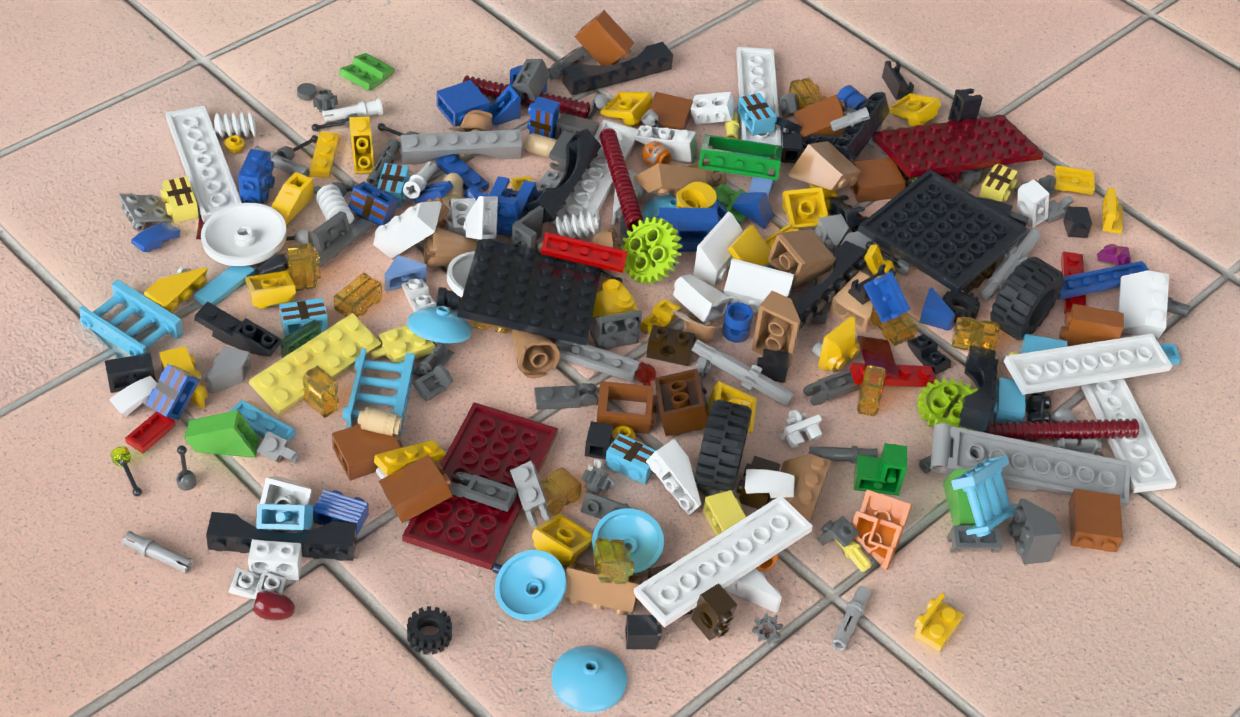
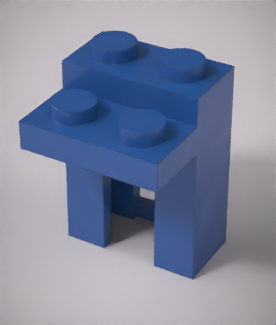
[476,176,538,237]
[655,207,719,266]

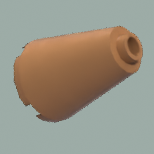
[424,226,478,268]
[511,329,560,378]

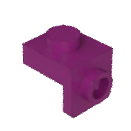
[1097,244,1132,266]

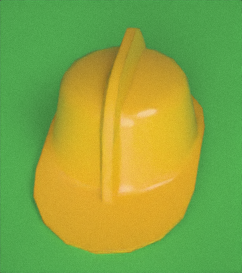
[676,182,717,208]

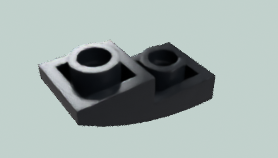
[907,334,951,374]

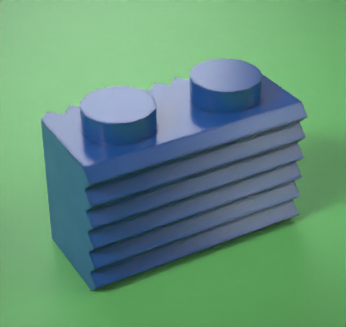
[313,489,369,535]

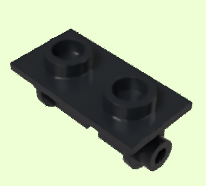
[1027,391,1052,423]

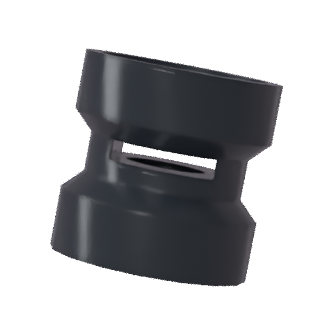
[437,287,461,311]

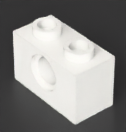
[1017,179,1049,228]

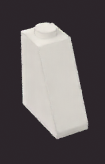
[673,274,731,322]

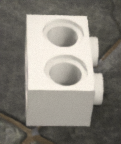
[690,92,736,124]
[447,198,478,241]
[248,540,302,581]

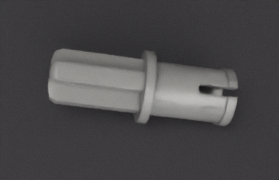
[830,107,870,131]

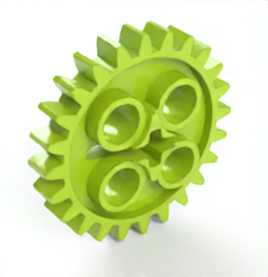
[620,217,682,285]
[916,378,978,431]

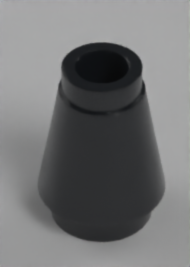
[256,253,290,275]

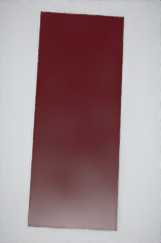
[858,336,899,376]

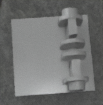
[118,193,172,231]

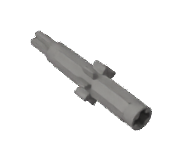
[980,228,1041,301]
[691,340,794,406]

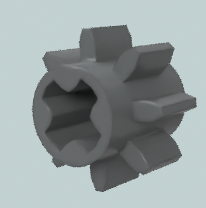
[313,90,338,113]
[581,467,611,495]
[752,612,783,644]

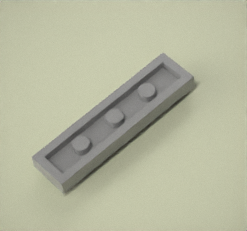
[555,339,640,382]

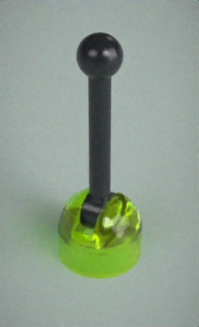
[110,446,142,497]

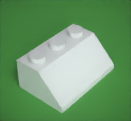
[373,201,442,259]
[693,212,743,286]
[724,259,794,314]
[1118,270,1169,340]

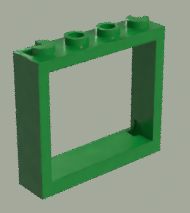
[698,134,782,181]

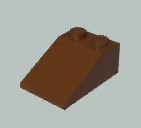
[654,368,708,437]

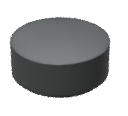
[297,83,317,101]

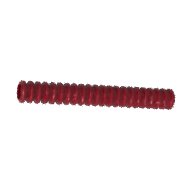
[463,75,590,119]
[599,128,644,231]
[984,418,1139,441]

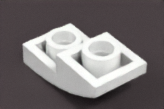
[402,279,437,312]
[109,376,157,417]
[745,469,795,498]
[228,568,286,599]

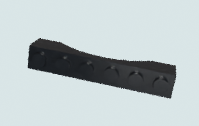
[562,42,673,96]
[525,129,601,224]
[787,241,867,330]
[959,345,999,432]
[206,512,357,561]

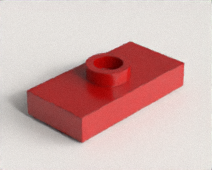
[125,411,176,454]

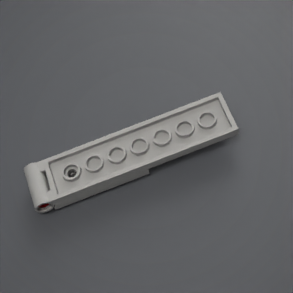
[930,424,1131,507]

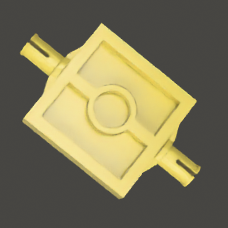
[370,325,435,363]

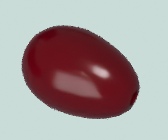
[253,590,295,620]

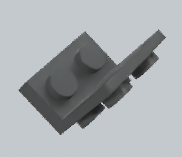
[511,206,544,250]

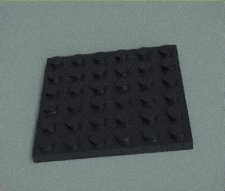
[858,169,1028,294]
[457,239,601,345]

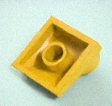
[600,92,652,127]
[889,93,941,127]
[782,187,828,229]
[245,271,296,309]
[592,279,638,317]
[818,316,860,372]
[707,381,757,434]
[532,513,593,566]

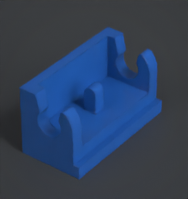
[863,271,911,323]

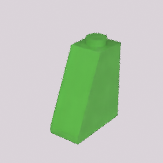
[184,410,260,458]
[943,469,982,526]

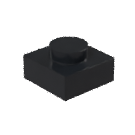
[775,117,802,133]

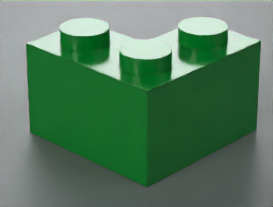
[854,443,907,496]

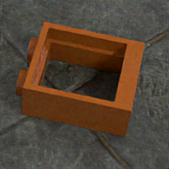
[596,381,657,434]

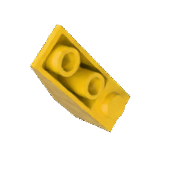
[349,116,374,174]
[271,172,314,226]
[144,267,208,314]
[159,346,208,409]

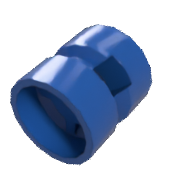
[837,85,868,111]
[722,302,753,343]

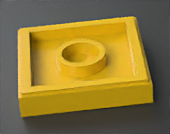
[728,224,771,266]

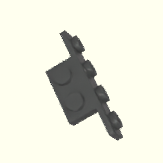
[302,211,374,269]

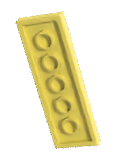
[249,313,381,415]

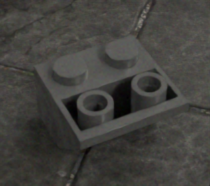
[590,310,642,349]
[1008,499,1062,564]

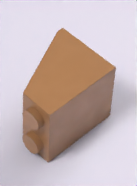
[788,141,861,190]
[767,229,836,289]

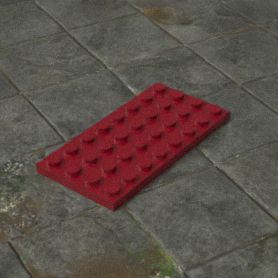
[872,115,1044,178]
[402,402,558,570]

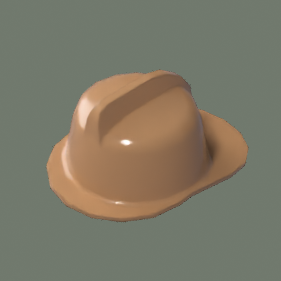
[449,110,492,132]
[673,311,723,344]

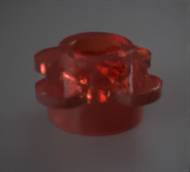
[635,362,656,386]

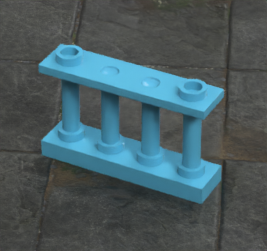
[79,279,183,356]
[343,348,415,435]
[951,455,1018,537]

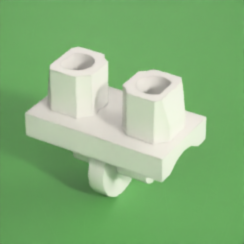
[778,409,822,449]

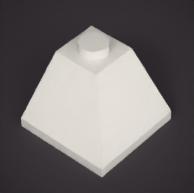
[463,196,498,239]
[255,476,313,533]

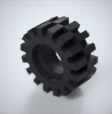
[943,289,980,327]
[407,606,452,655]

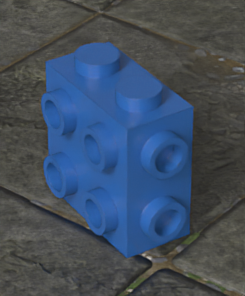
[436,80,491,127]
[238,149,275,204]

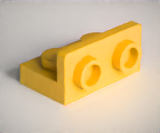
[1102,187,1123,234]
[914,592,964,652]

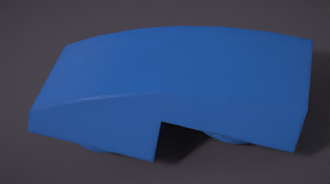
[131,222,180,252]

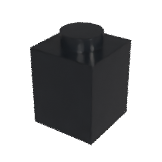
[781,132,802,163]
[1063,207,1092,238]
[757,349,789,383]
[584,421,613,460]
[625,615,662,650]

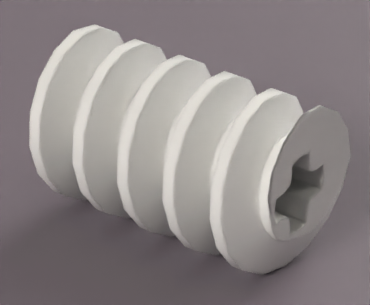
[214,112,256,138]
[316,184,354,225]
[556,210,601,239]

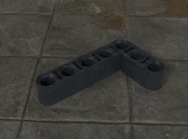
[802,92,890,162]

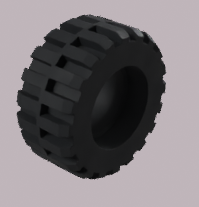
[990,257,1064,340]
[695,399,752,491]

